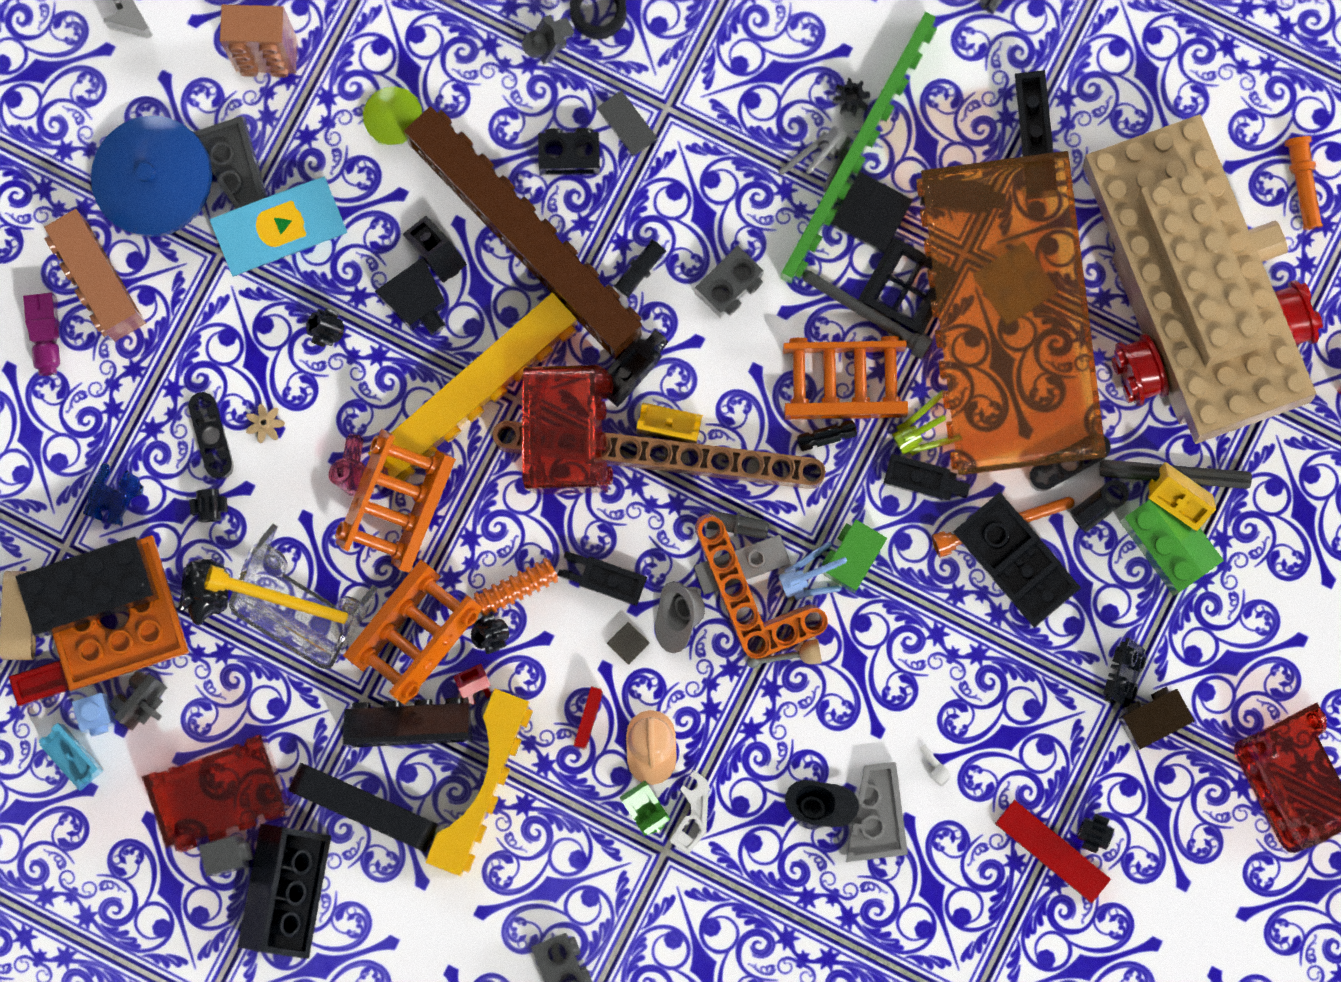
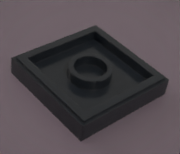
[831,172,913,254]

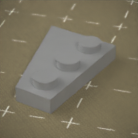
[846,762,908,862]

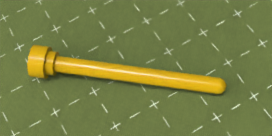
[204,565,349,624]

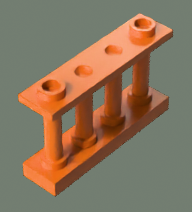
[783,336,908,420]
[335,429,456,573]
[343,559,483,705]

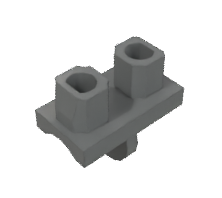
[522,15,574,65]
[109,671,168,731]

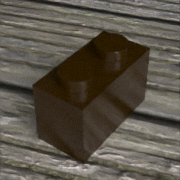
[1119,687,1195,751]

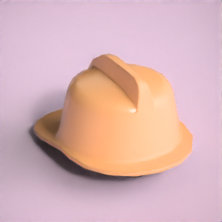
[626,710,677,785]

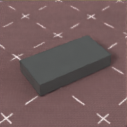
[597,90,657,157]

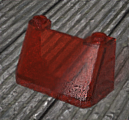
[1234,702,1341,853]

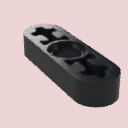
[188,392,234,479]
[1028,433,1111,492]

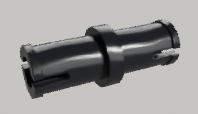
[614,239,667,298]

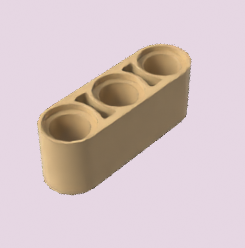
[0,571,36,660]

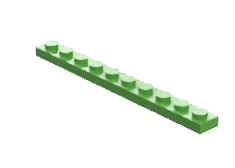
[781,11,938,284]

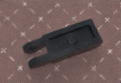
[557,551,647,607]

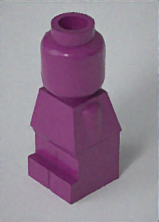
[23,292,61,376]

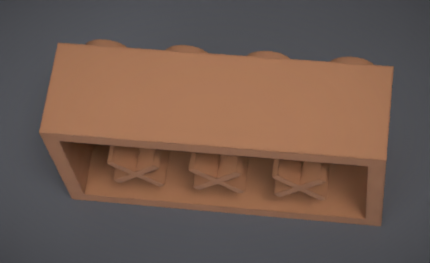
[220,4,298,78]
[44,209,147,342]

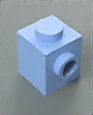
[72,693,116,737]

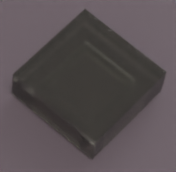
[607,622,650,665]

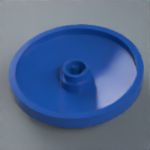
[91,115,212,237]

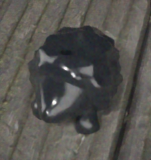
[178,559,230,625]

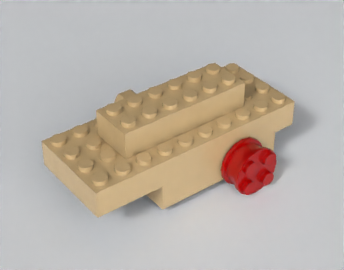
[1082,114,1323,444]

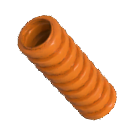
[473,558,559,616]

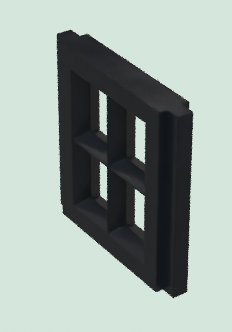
[858,237,957,335]

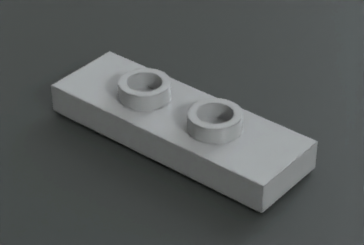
[694,535,791,595]

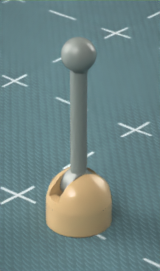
[747,639,822,668]

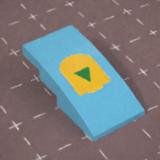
[209,176,348,277]

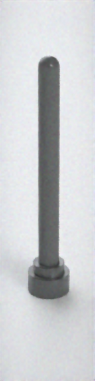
[803,271,934,360]

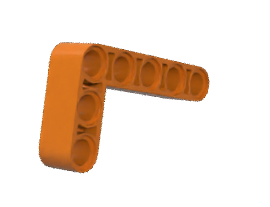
[695,514,828,659]

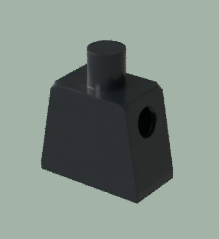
[375,257,446,336]

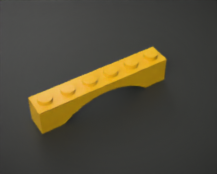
[425,688,533,877]

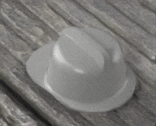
[655,581,705,654]

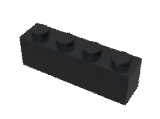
[1015,70,1058,200]

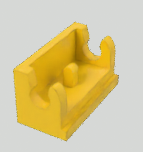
[636,403,703,444]
[1148,462,1216,531]

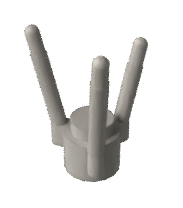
[778,126,851,191]

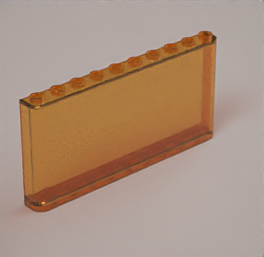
[916,151,1106,476]

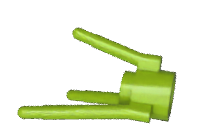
[892,390,963,456]

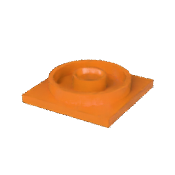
[52,535,190,691]

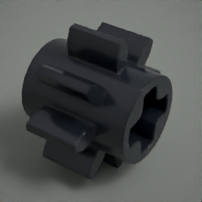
[833,77,871,117]
[306,308,344,347]
[189,489,228,523]
[471,613,509,654]
[1077,814,1115,853]

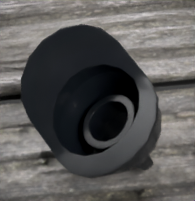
[785,780,859,830]

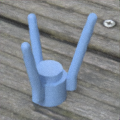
[778,542,847,601]

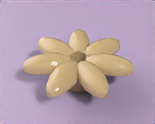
[246,404,285,444]

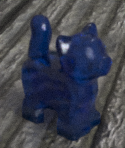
[83,463,144,527]

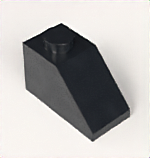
[403,216,467,283]

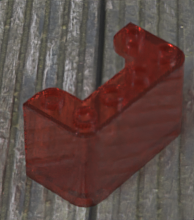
[522,365,613,494]
[141,734,290,853]

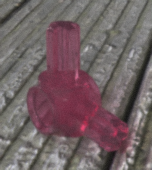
[328,434,390,496]

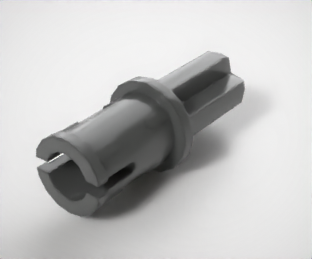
[707,509,769,539]

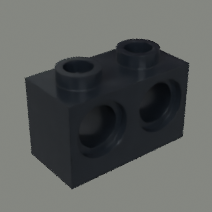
[538,128,600,176]

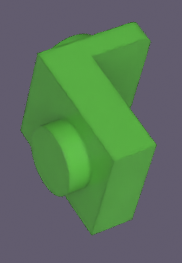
[619,781,670,836]

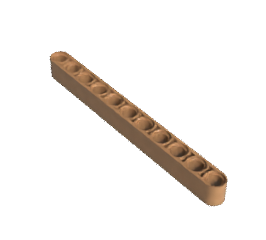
[493,421,826,489]

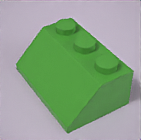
[1119,499,1224,596]

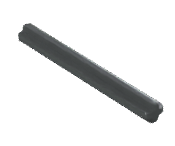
[1099,459,1252,489]

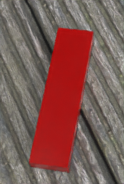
[994,800,1111,903]

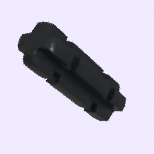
[797,420,857,451]

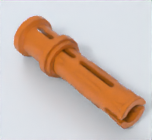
[1284,136,1323,230]

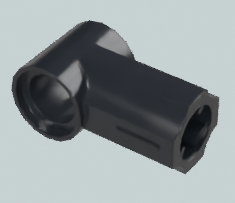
[1069,480,1129,533]

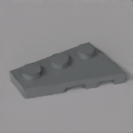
[194,116,267,209]

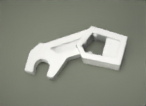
[670,771,710,855]

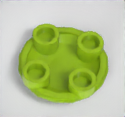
[363,86,422,145]

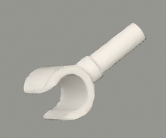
[919,744,950,787]

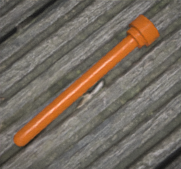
[932,497,1075,558]

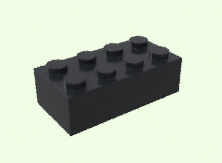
[15,536,159,638]

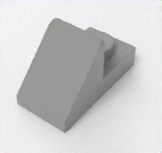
[103,0,153,38]

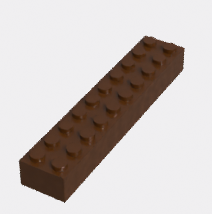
[404,106,642,361]

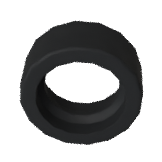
[570,0,627,40]

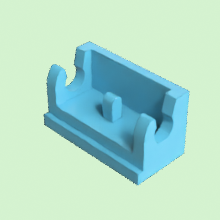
[38,723,104,791]

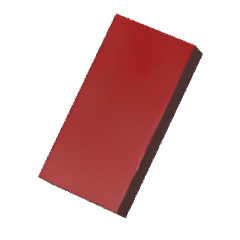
[9,660,70,707]
[573,686,603,750]

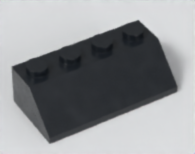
[343,698,472,748]
[238,823,331,959]

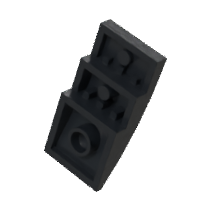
[953,492,1081,629]

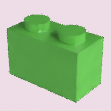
[822,519,887,594]

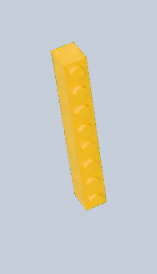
[368,292,578,481]

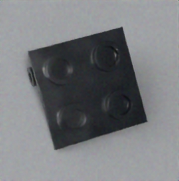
[1103,637,1146,707]

